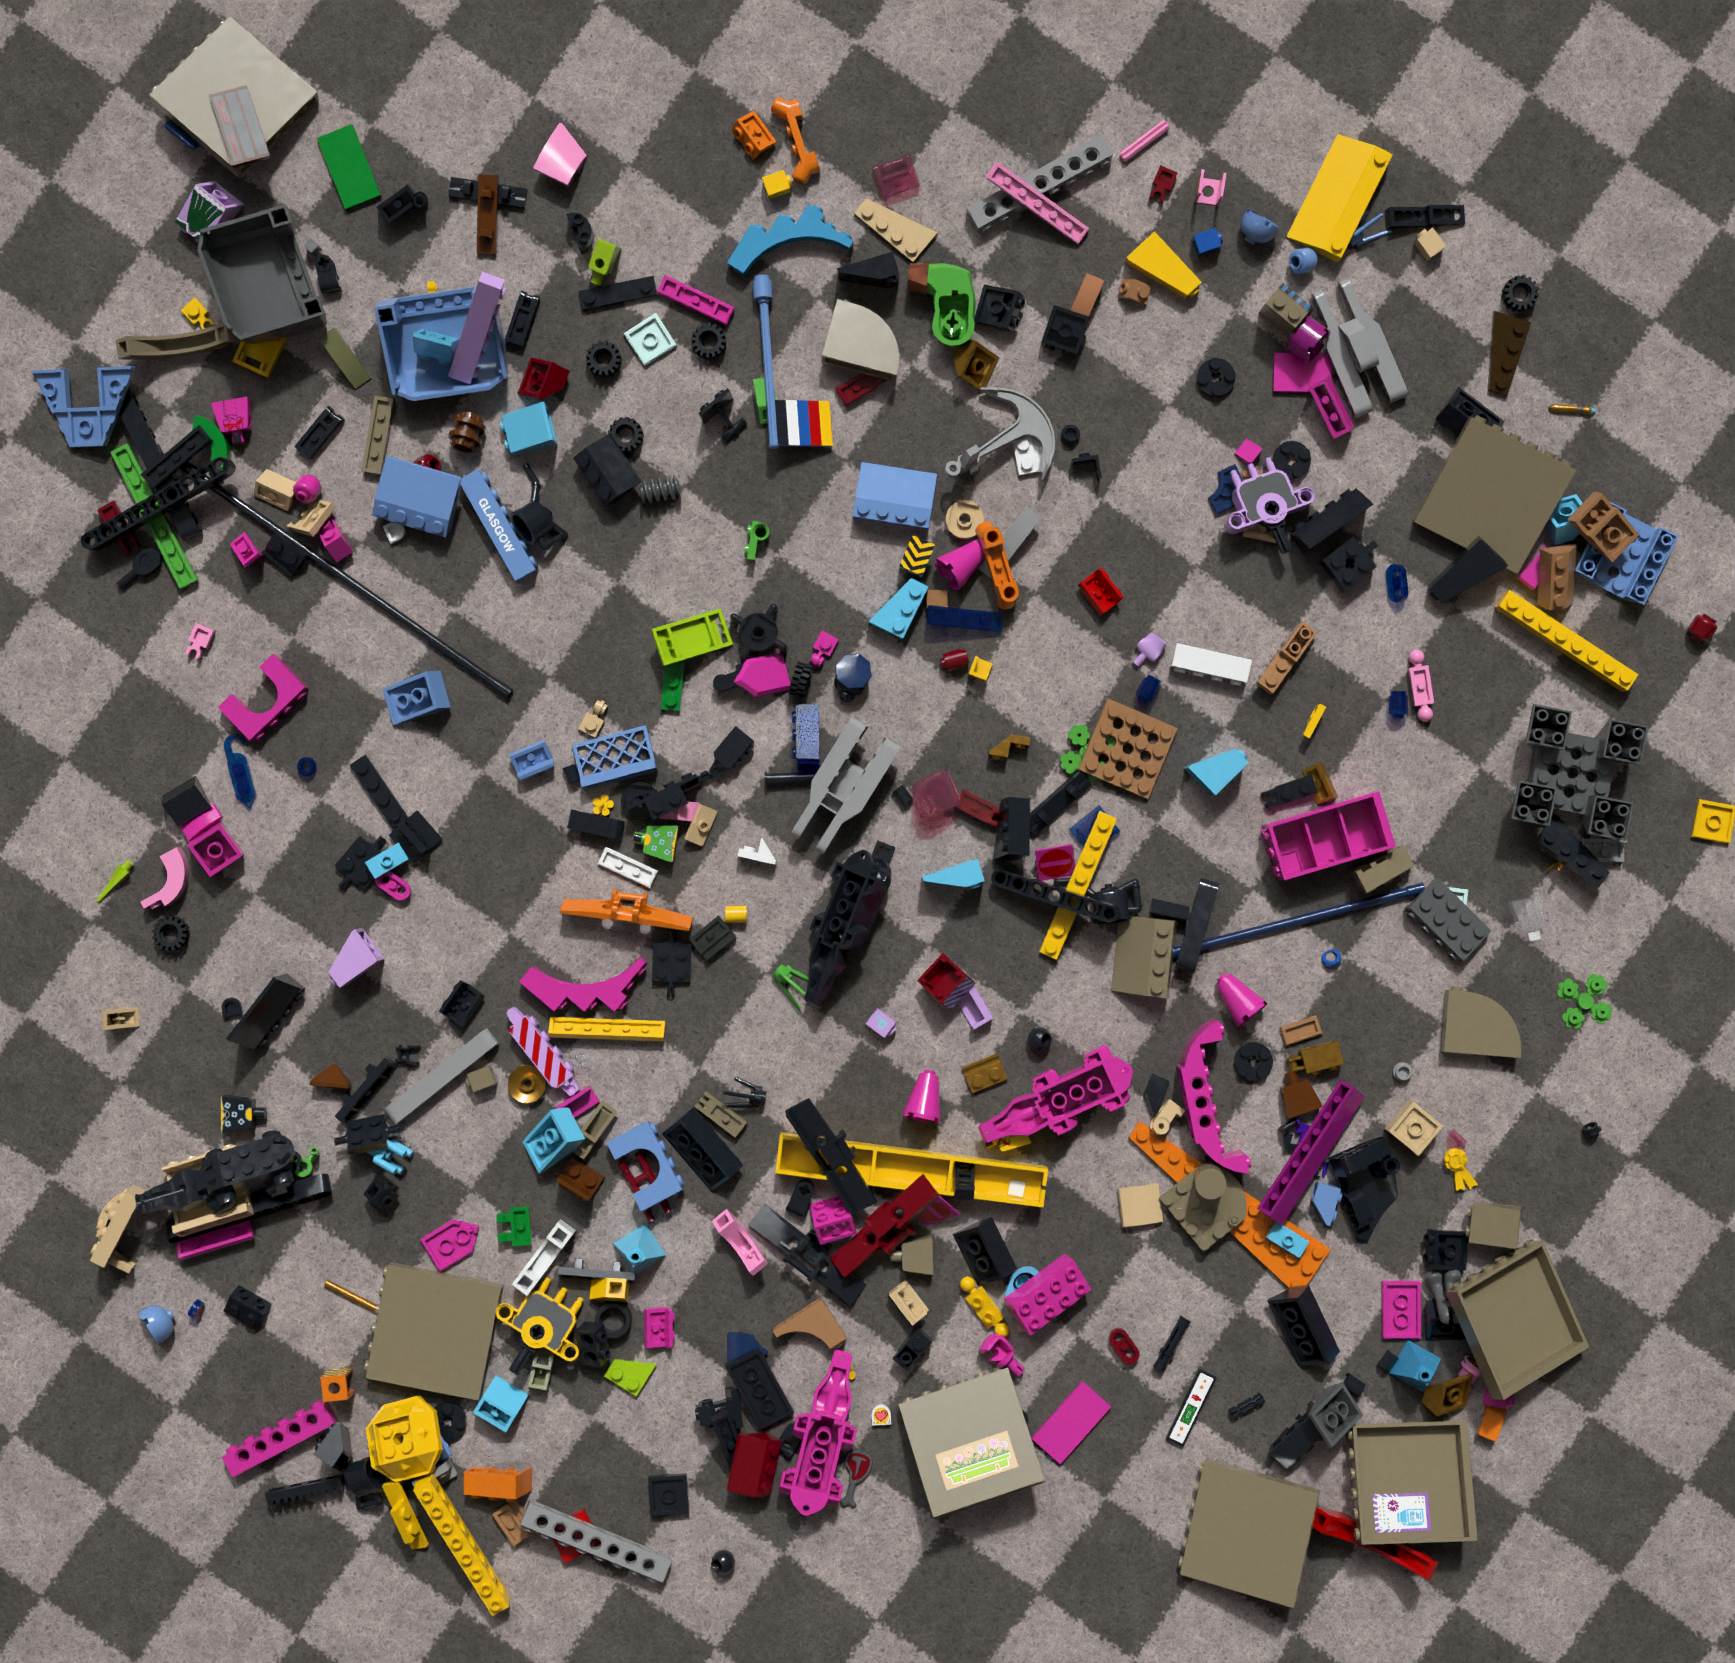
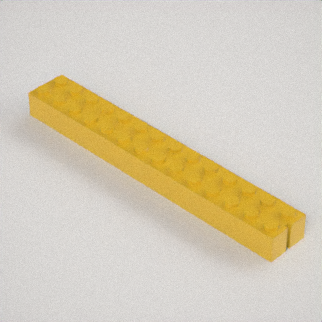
[775,1132,1048,1207]

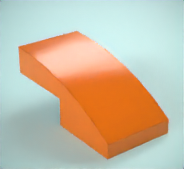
[1476,1405,1507,1442]

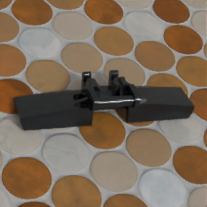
[785,1098,877,1215]
[748,1204,867,1306]

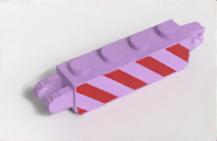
[507,1007,580,1096]

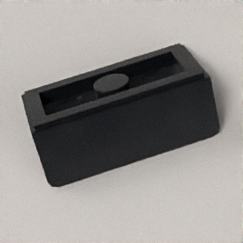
[1149,898,1189,921]

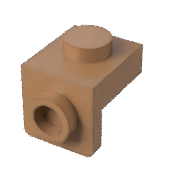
[1118,279,1151,305]

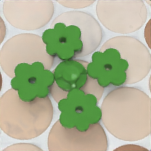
[1060,725,1115,781]
[1557,974,1612,1029]

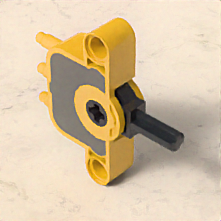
[496,1277,584,1375]

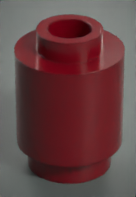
[940,648,969,672]

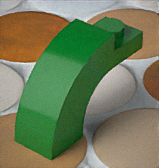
[192,415,232,476]

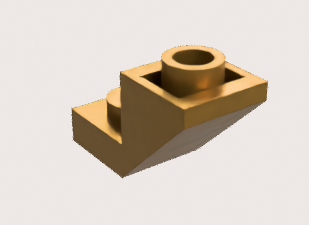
[988,735,1031,761]

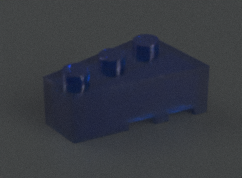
[792,704,820,771]

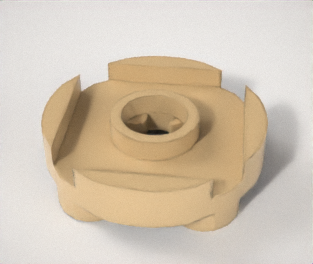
[945,500,984,539]

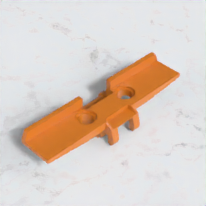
[559,889,693,931]

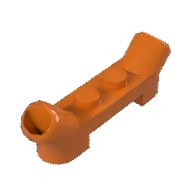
[771,97,820,185]
[975,521,1019,609]

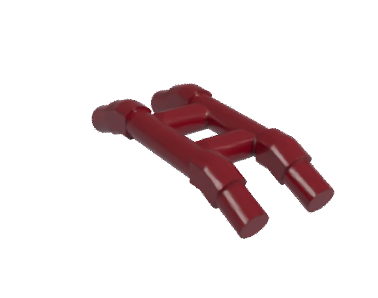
[618,1151,672,1224]

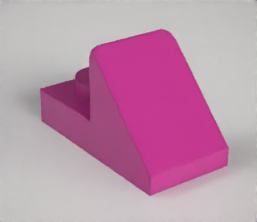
[230,532,264,568]

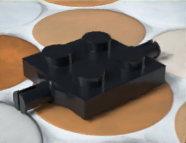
[335,835,387,890]
[652,929,692,995]
[334,1114,401,1155]

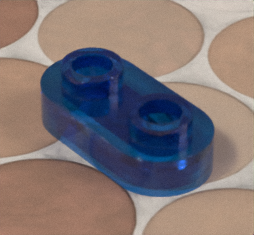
[1386,564,1409,602]

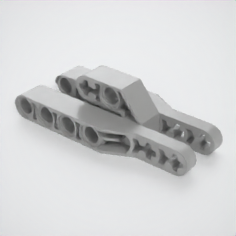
[1311,278,1408,419]
[790,716,901,855]

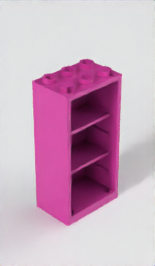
[1260,791,1396,880]

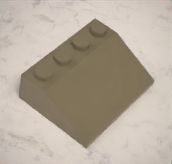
[1111,916,1177,998]

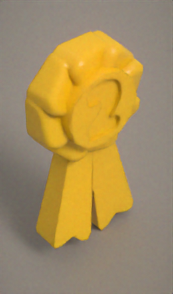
[1443,1147,1478,1191]

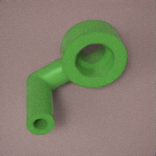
[295,1147,320,1178]

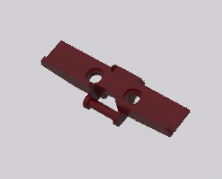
[830,1174,939,1279]

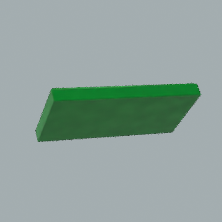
[317,124,381,210]

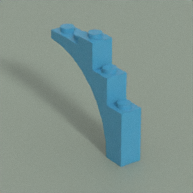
[727,204,853,276]

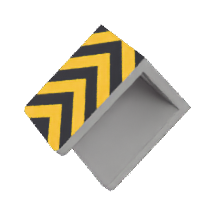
[899,536,935,578]

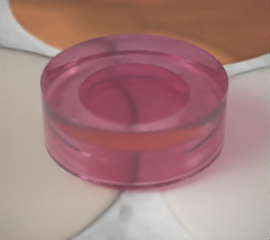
[1449,1128,1467,1146]

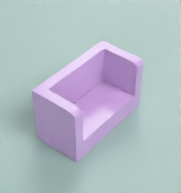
[958,986,993,1030]

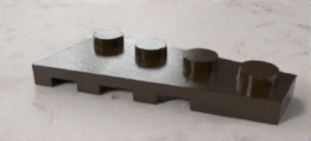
[1488,311,1531,396]

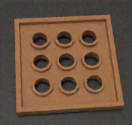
[1078,698,1178,799]

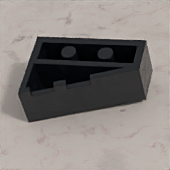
[993,797,1030,861]
[1269,1401,1323,1469]

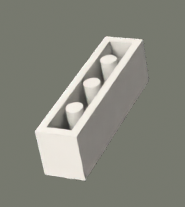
[1170,643,1252,686]

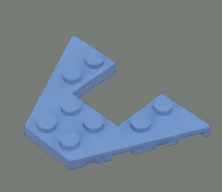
[31,366,135,447]

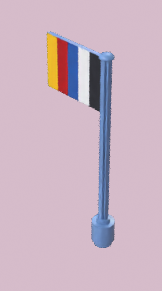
[752,275,833,449]

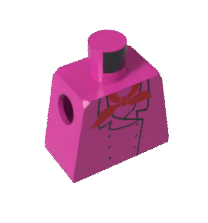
[211,397,252,444]

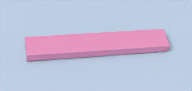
[985,161,1089,245]

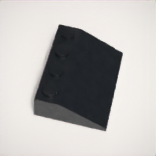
[226,974,305,1049]

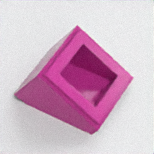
[1234,439,1262,465]

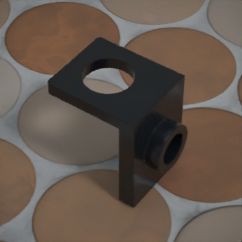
[1071,453,1102,480]

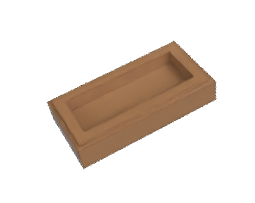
[1280,1015,1323,1046]

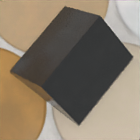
[162,776,212,827]

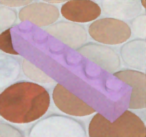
[448,271,506,384]

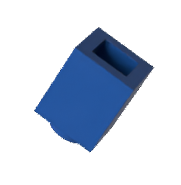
[1192,228,1223,257]

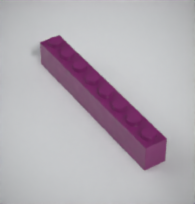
[1257,1079,1365,1225]

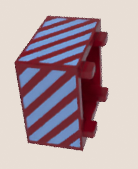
[917,953,975,1011]

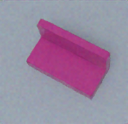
[555,1085,600,1118]

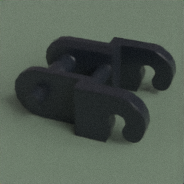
[395,1045,420,1064]

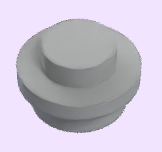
[1393,1062,1413,1082]

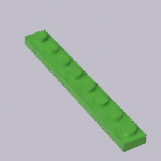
[110,443,199,589]

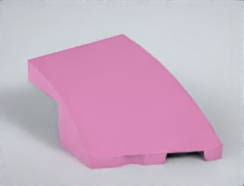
[533,123,587,187]

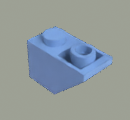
[1310,1181,1342,1226]

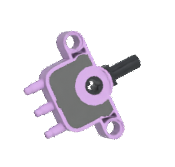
[1224,457,1315,554]

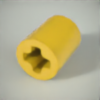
[725,906,747,923]

